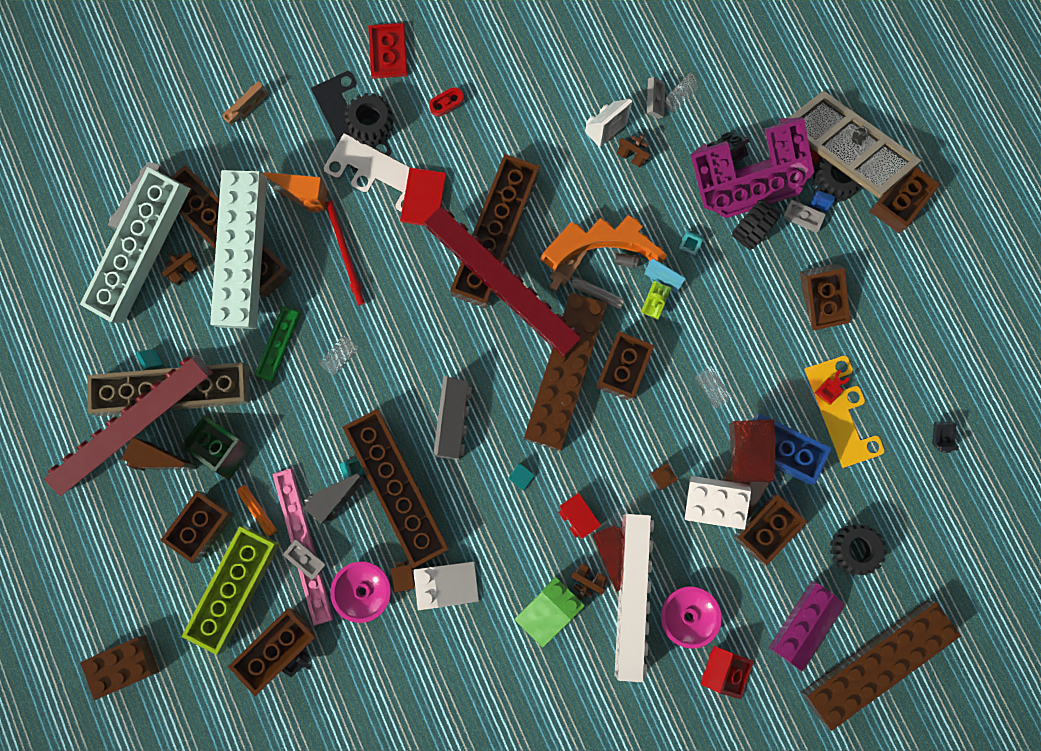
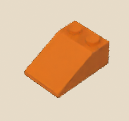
[263,172,328,213]

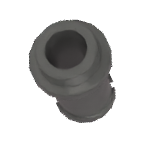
[614,253,639,270]

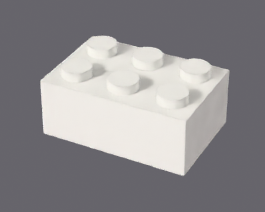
[685,476,751,529]

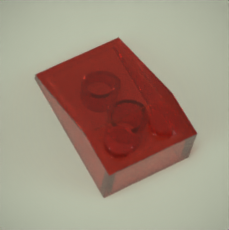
[729,419,776,483]
[592,525,624,592]

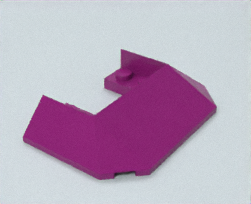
[690,118,814,218]

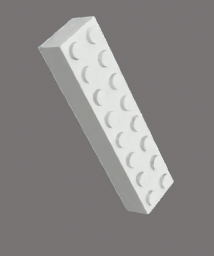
[615,514,654,682]

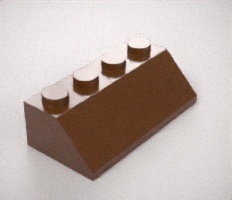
[228,607,316,696]

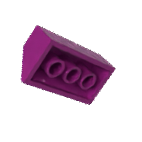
[768,582,845,672]

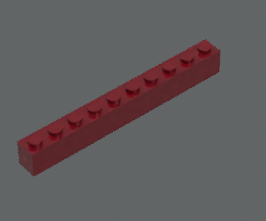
[424,206,581,358]
[44,355,213,496]

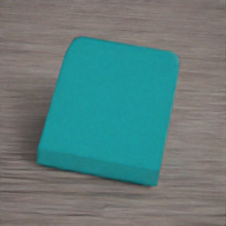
[679,229,704,256]
[136,349,163,370]
[339,457,366,479]
[508,463,535,491]

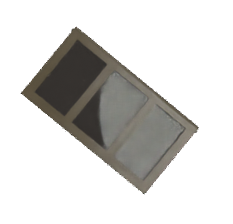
[789,90,922,199]

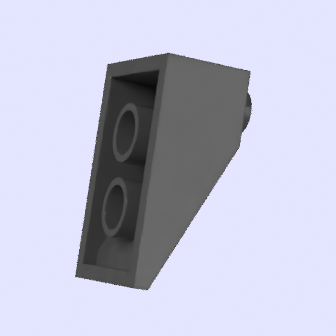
[303,474,366,524]

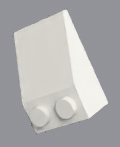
[585,99,632,147]
[414,562,479,610]

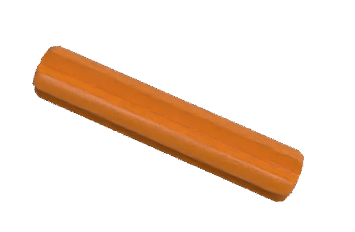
[237,485,277,536]

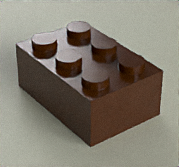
[869,167,941,233]
[596,331,655,402]
[160,491,235,563]
[733,494,807,566]
[80,635,160,700]

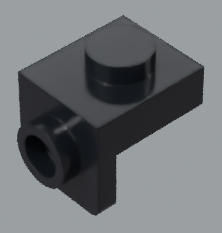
[932,422,959,453]
[282,650,312,677]

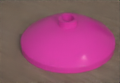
[331,562,391,623]
[661,587,721,649]

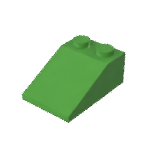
[514,576,585,648]

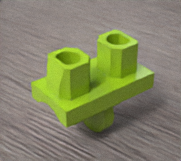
[641,281,671,319]

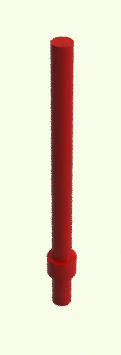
[326,200,365,306]

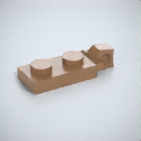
[222,81,269,126]
[549,251,587,293]

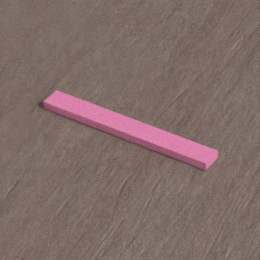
[273,468,334,626]

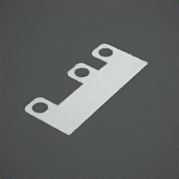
[324,134,410,212]

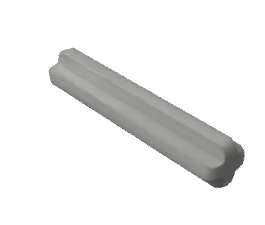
[571,277,624,309]

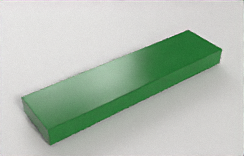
[254,306,301,383]

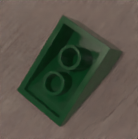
[181,415,252,480]

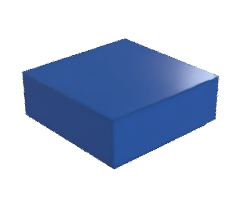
[809,191,835,212]

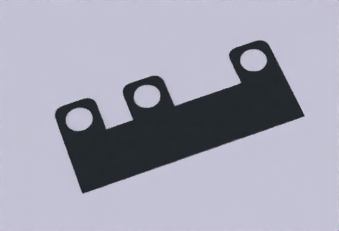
[311,71,391,173]

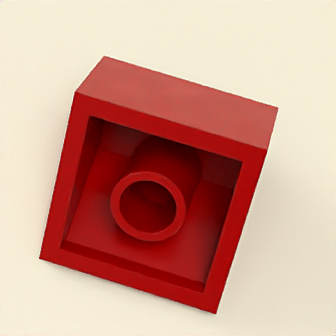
[700,646,754,699]

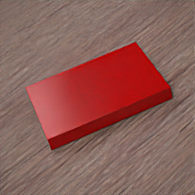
[368,23,408,79]
[400,168,446,226]

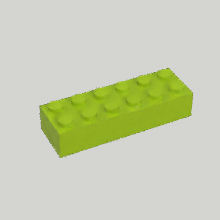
[181,526,280,655]

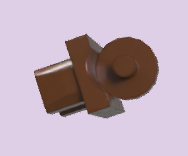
[616,134,651,168]
[161,252,200,286]
[570,563,607,599]

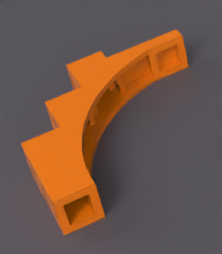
[540,214,668,272]

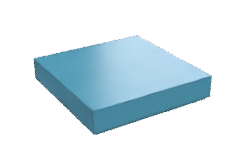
[644,258,685,293]

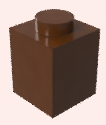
[648,463,678,491]
[391,561,415,592]

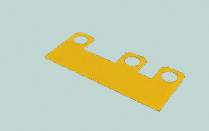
[805,356,884,468]

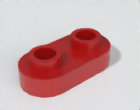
[429,87,463,117]

